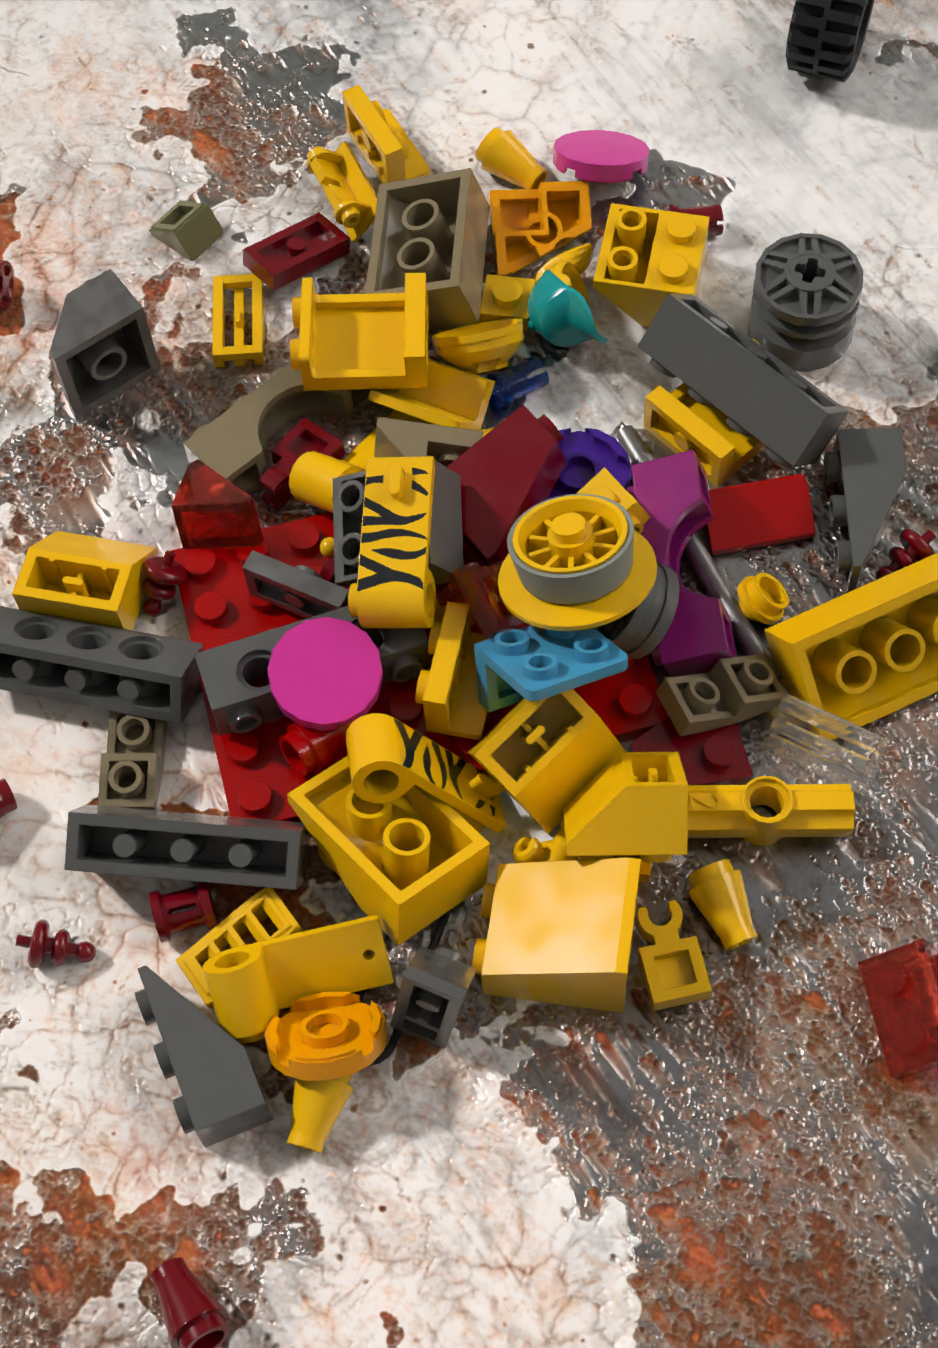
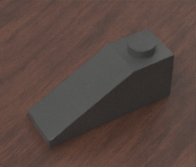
[390,946,477,1049]

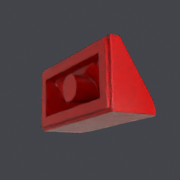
[704,474,816,556]

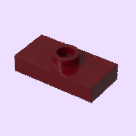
[243,212,350,291]

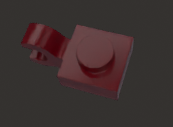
[258,417,345,510]

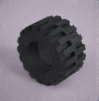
[786,0,875,82]

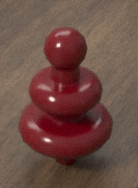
[876,529,936,579]
[142,551,187,618]
[16,919,96,969]

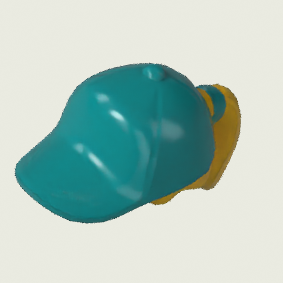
[527,243,608,347]

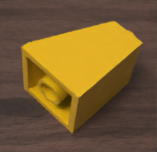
[472,858,641,1013]

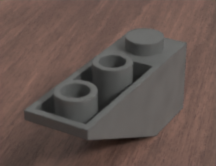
[824,427,907,593]
[134,965,273,1148]

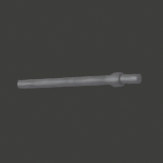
[615,425,783,681]

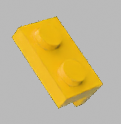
[415,601,495,740]

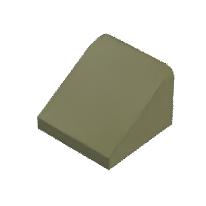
[149,200,224,260]

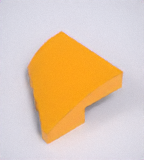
[488,181,592,276]

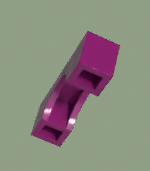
[626,450,737,677]

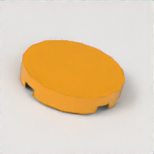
[264,991,388,1081]

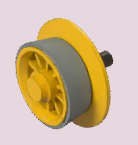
[498,494,657,631]

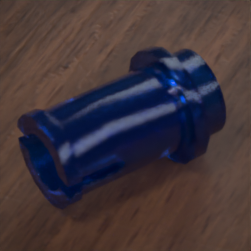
[487,356,549,410]

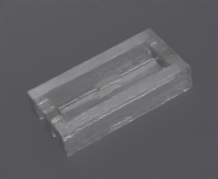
[762,694,891,796]

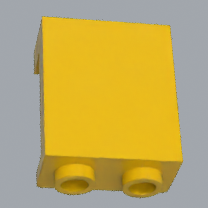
[290,273,429,391]
[643,338,766,488]

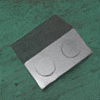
[49,269,161,420]

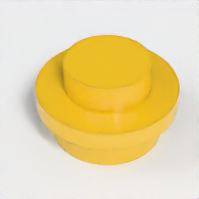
[737,572,789,625]

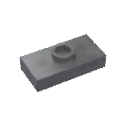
[242,550,349,618]

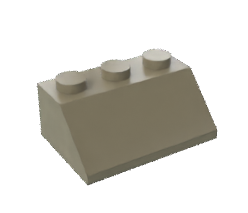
[365,168,490,330]

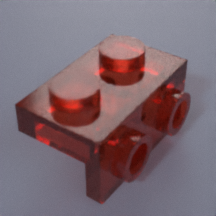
[858,938,938,1080]

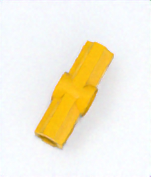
[688,776,855,846]

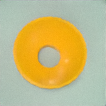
[432,318,524,374]

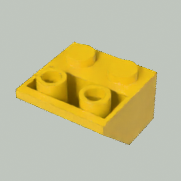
[593,203,709,327]
[12,531,159,631]
[468,689,626,834]
[563,752,688,863]

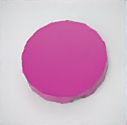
[553,130,650,183]
[267,617,383,731]

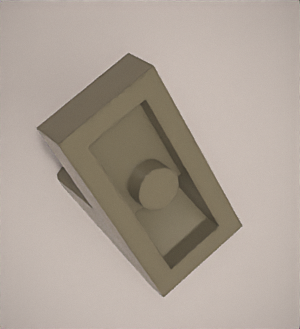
[374,417,484,467]

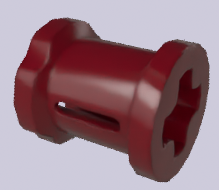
[149,881,218,943]

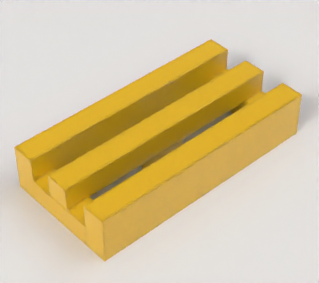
[212,274,265,368]

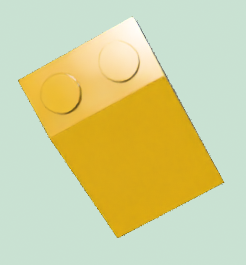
[287,756,490,946]

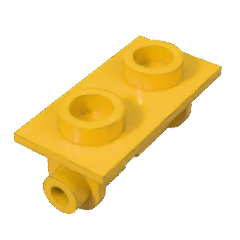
[306,141,378,243]

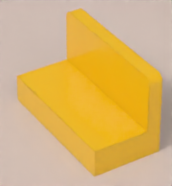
[368,358,495,431]

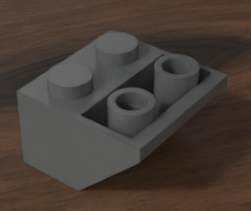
[332,461,464,586]

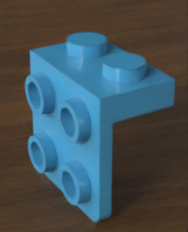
[474,625,628,712]

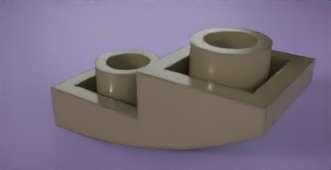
[656,654,788,736]
[98,710,168,810]

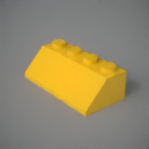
[764,553,938,744]

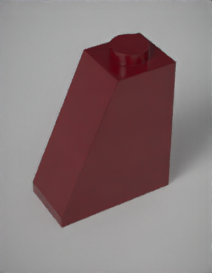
[447,404,566,578]

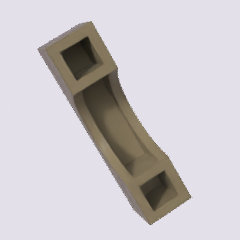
[183,363,371,509]

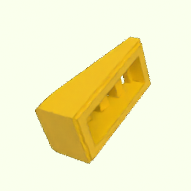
[175,887,302,1009]

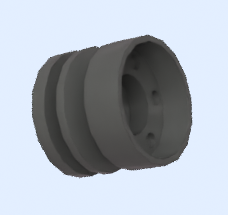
[748,233,863,372]

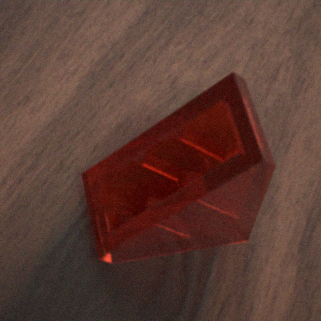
[171,459,264,550]

